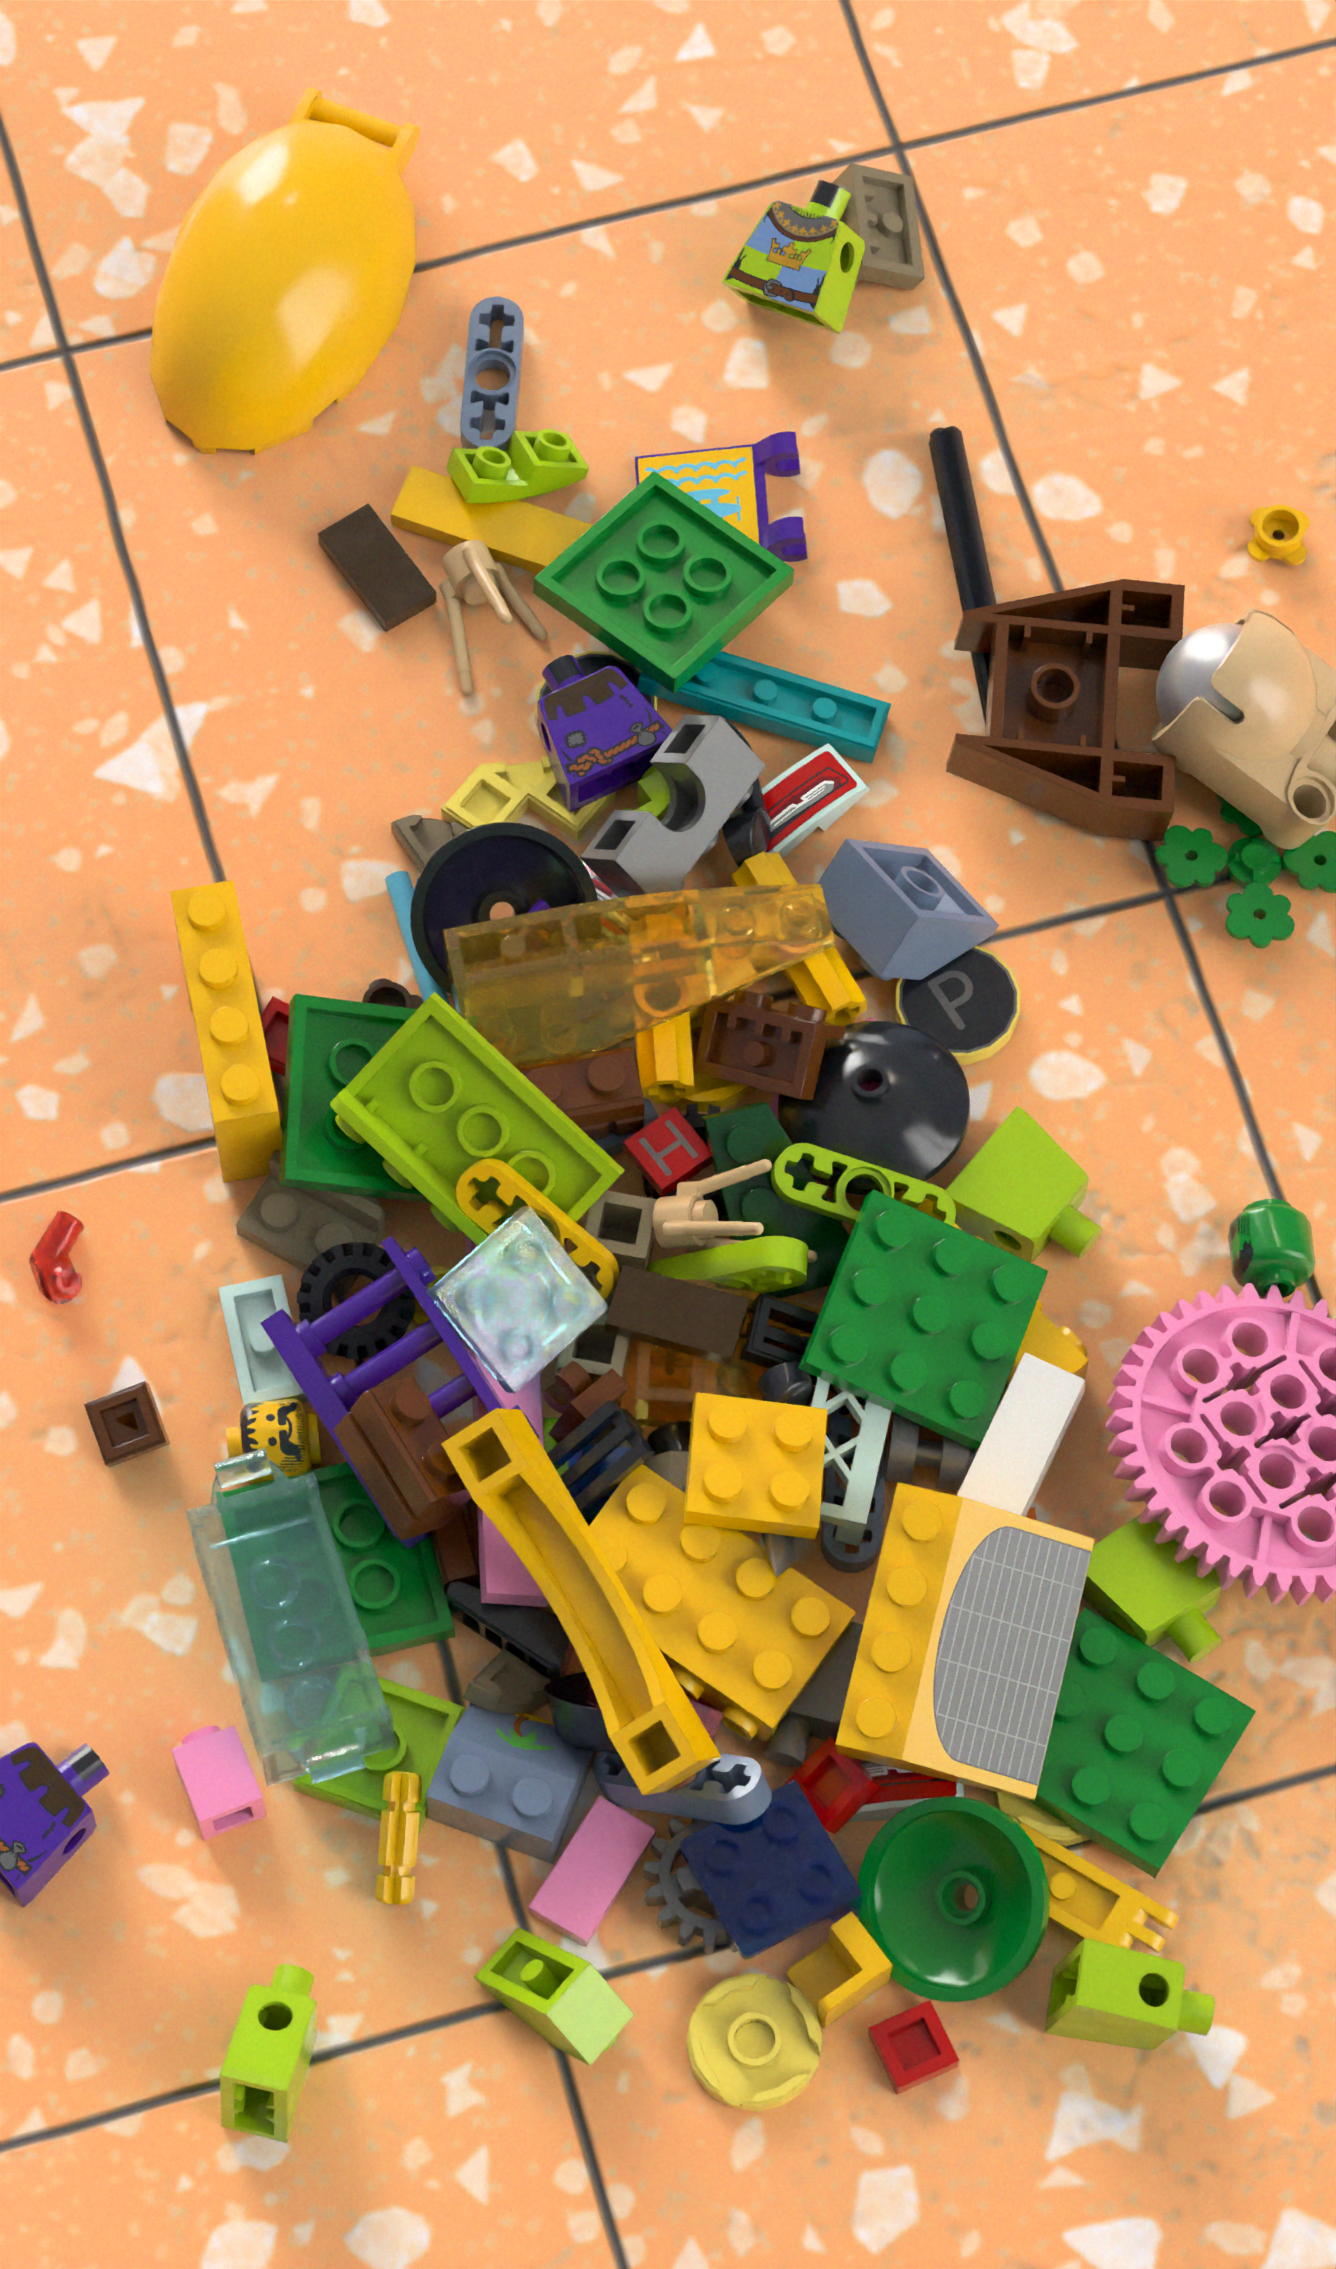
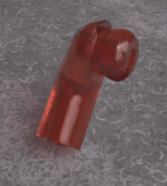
[29,1211,85,1304]

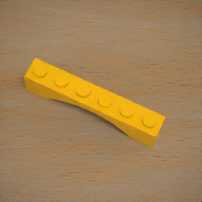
[441,1408,721,1795]

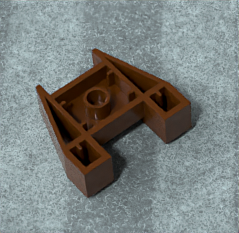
[946,579,1185,842]

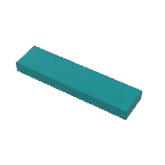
[637,651,891,764]

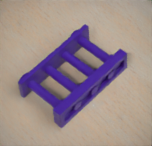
[260,1235,539,1549]

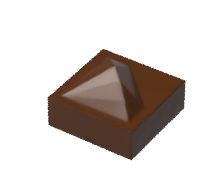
[84,1381,170,1467]

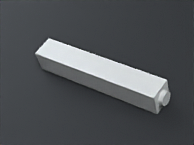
[957,1352,1085,1517]

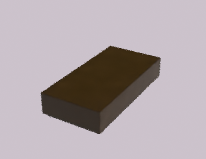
[318,503,437,632]
[605,1264,750,1366]

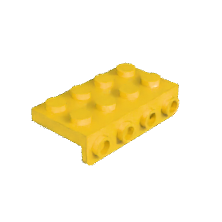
[589,1464,856,1742]

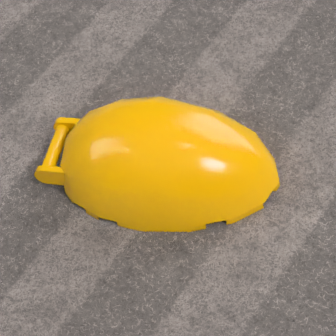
[150,87,420,455]

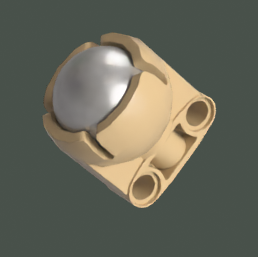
[1151,608,1336,850]

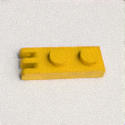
[1020,1822,1179,1953]

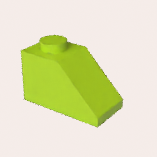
[474,1927,635,2066]

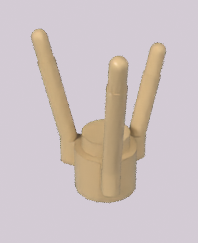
[439,540,548,696]
[653,1159,817,1263]

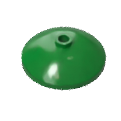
[857,1796,1050,2002]

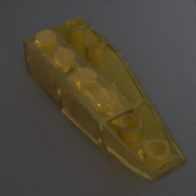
[443,884,835,1068]

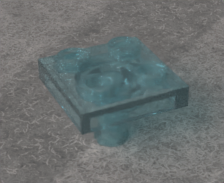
[426,1207,610,1394]

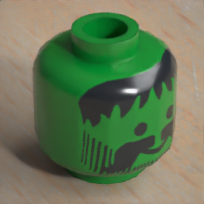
[1228,1199,1315,1298]

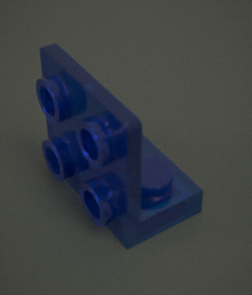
[680,1779,863,1960]

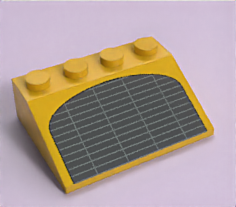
[835,1482,1095,1801]

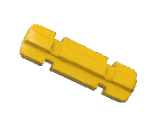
[375,1771,422,1905]

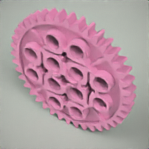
[1106,1283,1336,1606]

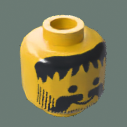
[226,1399,322,1485]

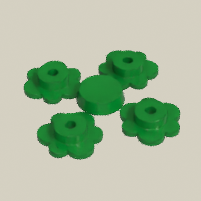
[1155,793,1336,948]

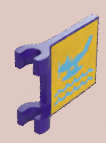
[635,431,808,562]

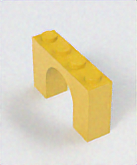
[170,880,282,1183]

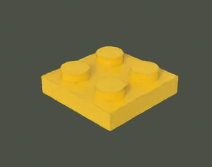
[683,1392,827,1539]

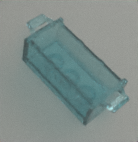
[186,1448,396,1786]

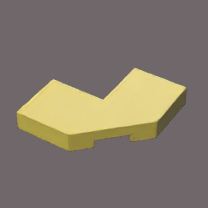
[441,756,616,841]

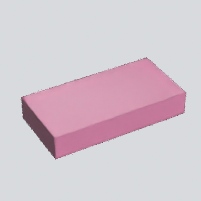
[529,1796,657,1947]

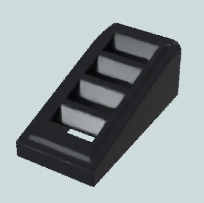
[446,1581,574,1681]

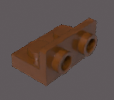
[693,989,846,1100]

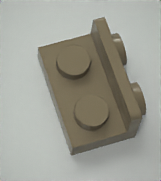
[832,163,924,290]
[236,1150,387,1295]

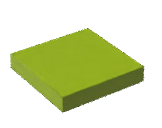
[294,1664,466,1835]

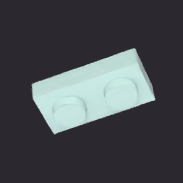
[218,1274,309,1406]

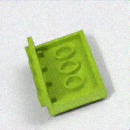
[330,992,625,1282]

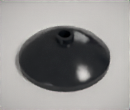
[410,822,600,1008]
[778,1021,970,1195]

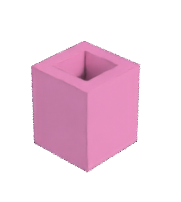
[171,1725,266,1840]

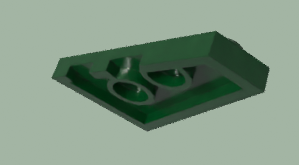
[702,1101,850,1306]

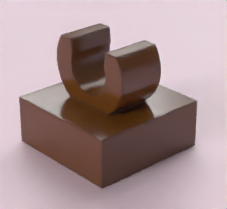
[542,1361,630,1443]

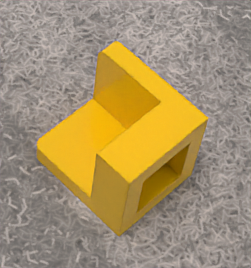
[787,1911,893,2029]

